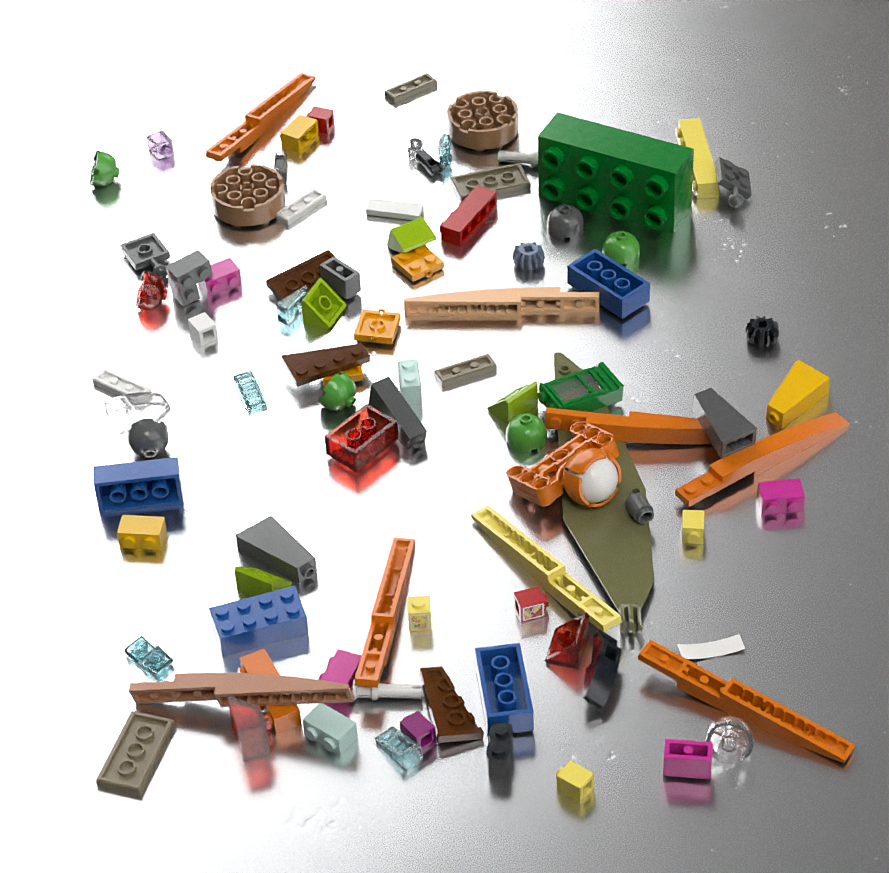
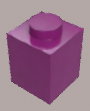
[400,710,436,753]

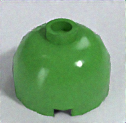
[90,150,120,187]
[602,231,640,267]
[318,371,356,412]
[506,413,547,454]

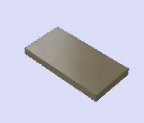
[450,163,531,202]
[96,711,175,795]

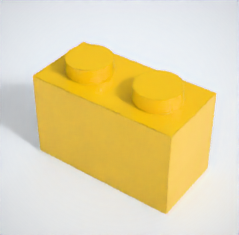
[280,114,319,153]
[117,515,167,550]

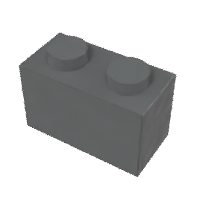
[320,256,361,299]

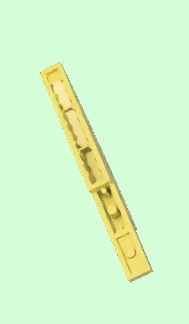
[471,506,622,632]

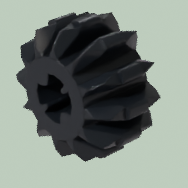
[745,316,779,348]

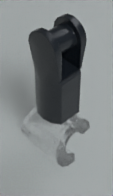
[408,138,443,176]
[273,153,287,184]

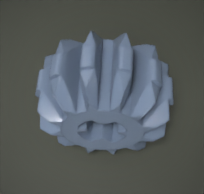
[512,242,545,271]

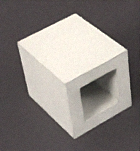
[188,312,218,346]

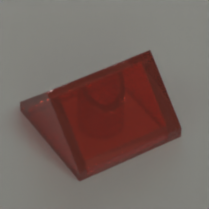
[545,612,589,669]

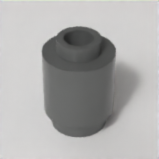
[625,493,654,524]

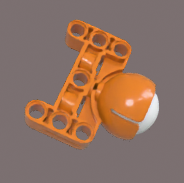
[506,422,621,508]

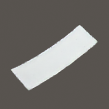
[677,634,745,659]

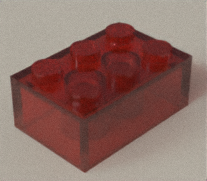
[324,404,398,472]

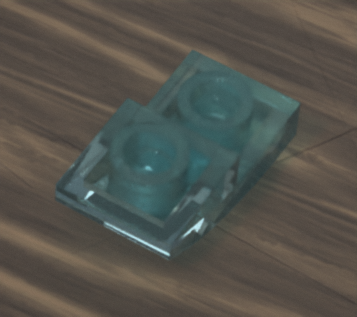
[438,134,452,171]
[125,635,173,675]

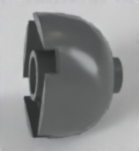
[547,205,584,240]
[127,418,169,458]

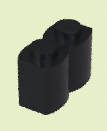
[486,722,514,779]

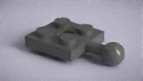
[715,157,752,208]
[120,233,170,279]

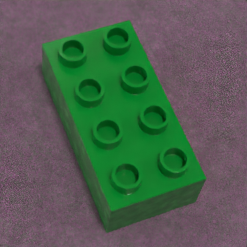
[538,112,694,234]

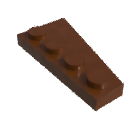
[266,250,335,309]
[281,343,371,387]
[419,666,484,743]

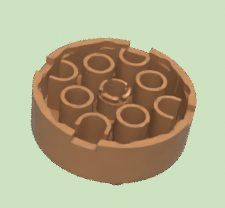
[447,90,518,151]
[210,164,285,227]

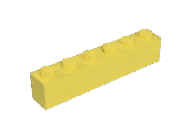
[675,118,719,199]

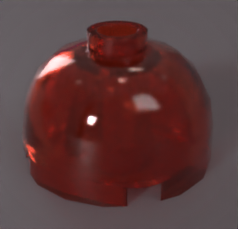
[136,271,168,310]

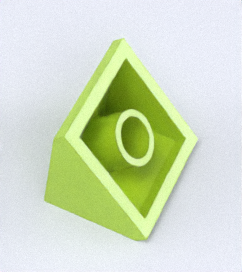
[387,216,437,253]
[301,277,347,329]
[487,381,538,424]
[234,566,292,597]

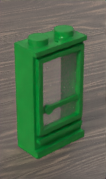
[537,362,624,412]

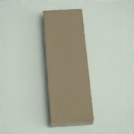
[384,73,437,104]
[434,353,497,388]

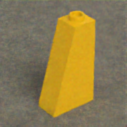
[766,360,830,429]

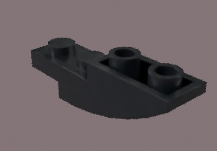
[583,629,622,709]

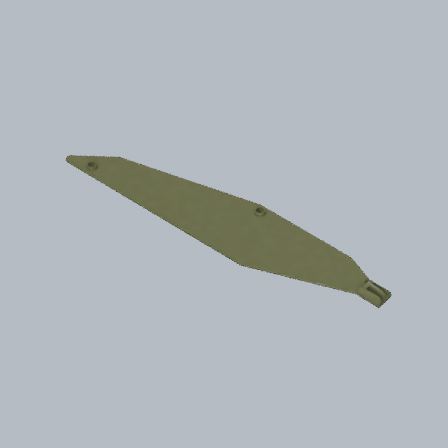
[554,352,654,634]

